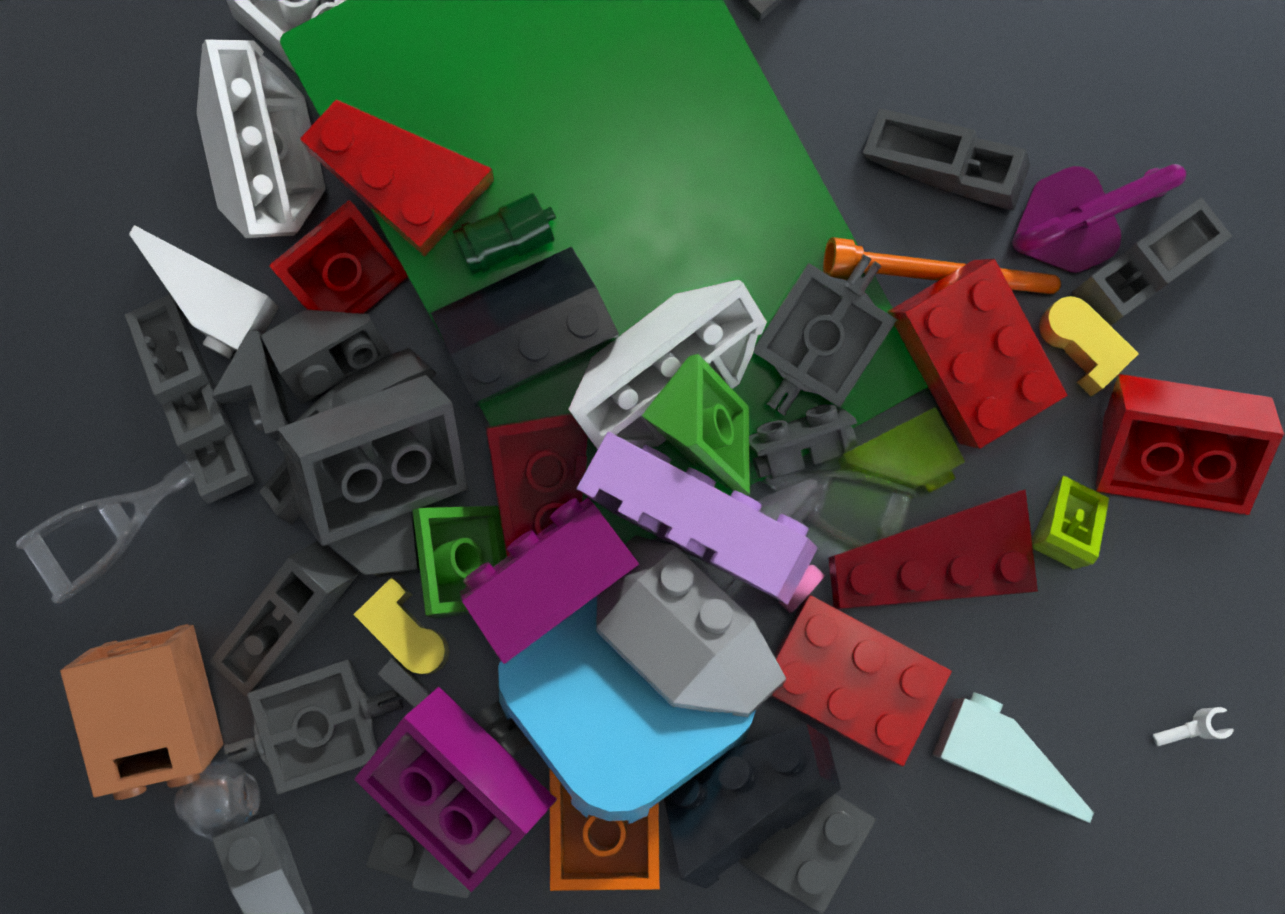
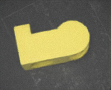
[1039,296,1139,396]
[353,577,450,674]

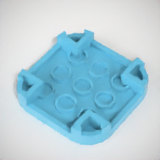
[498,596,756,824]

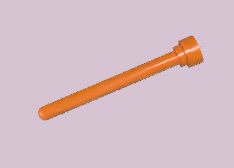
[823,237,1061,294]

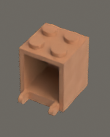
[60,624,224,800]

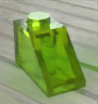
[838,407,965,493]

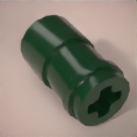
[453,193,556,275]

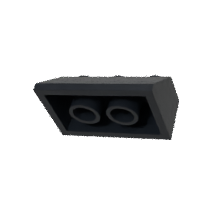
[431,246,619,407]

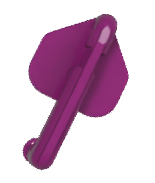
[1012,164,1187,273]

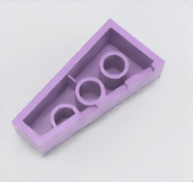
[577,431,818,605]

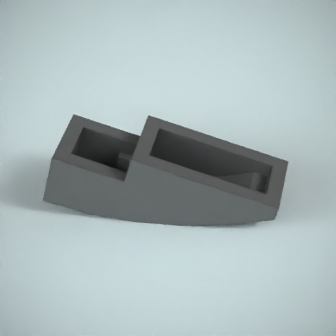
[863,108,1030,211]
[1071,197,1233,326]

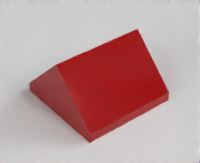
[269,200,408,314]

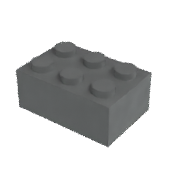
[277,375,468,546]

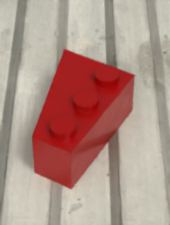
[300,100,494,257]

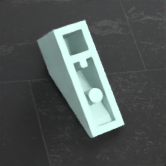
[932,692,1094,823]

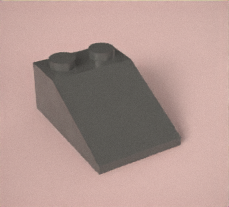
[738,740,877,914]

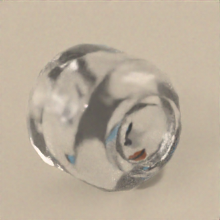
[175,762,260,837]

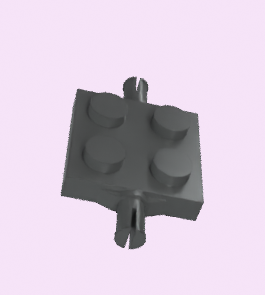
[753,254,897,416]
[224,660,403,795]

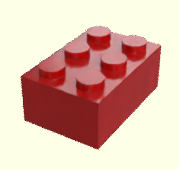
[887,259,1068,449]
[770,595,952,767]

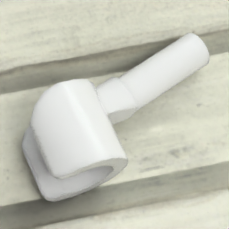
[1153,707,1234,747]

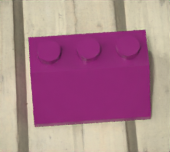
[460,498,639,664]
[354,687,557,893]

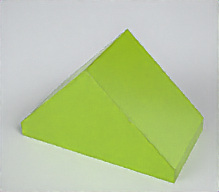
[1032,475,1109,569]

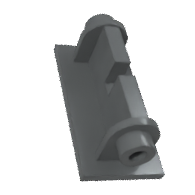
[749,404,857,480]

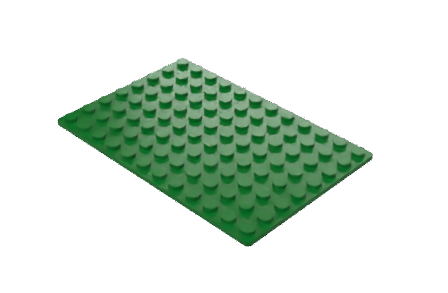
[280,0,928,544]

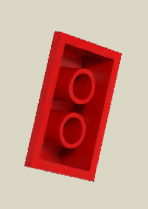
[1096,374,1284,515]

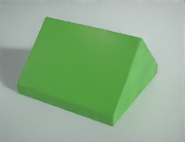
[641,354,750,495]
[412,506,507,619]

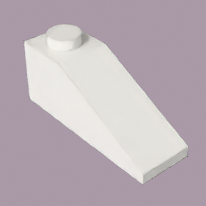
[129,225,279,359]

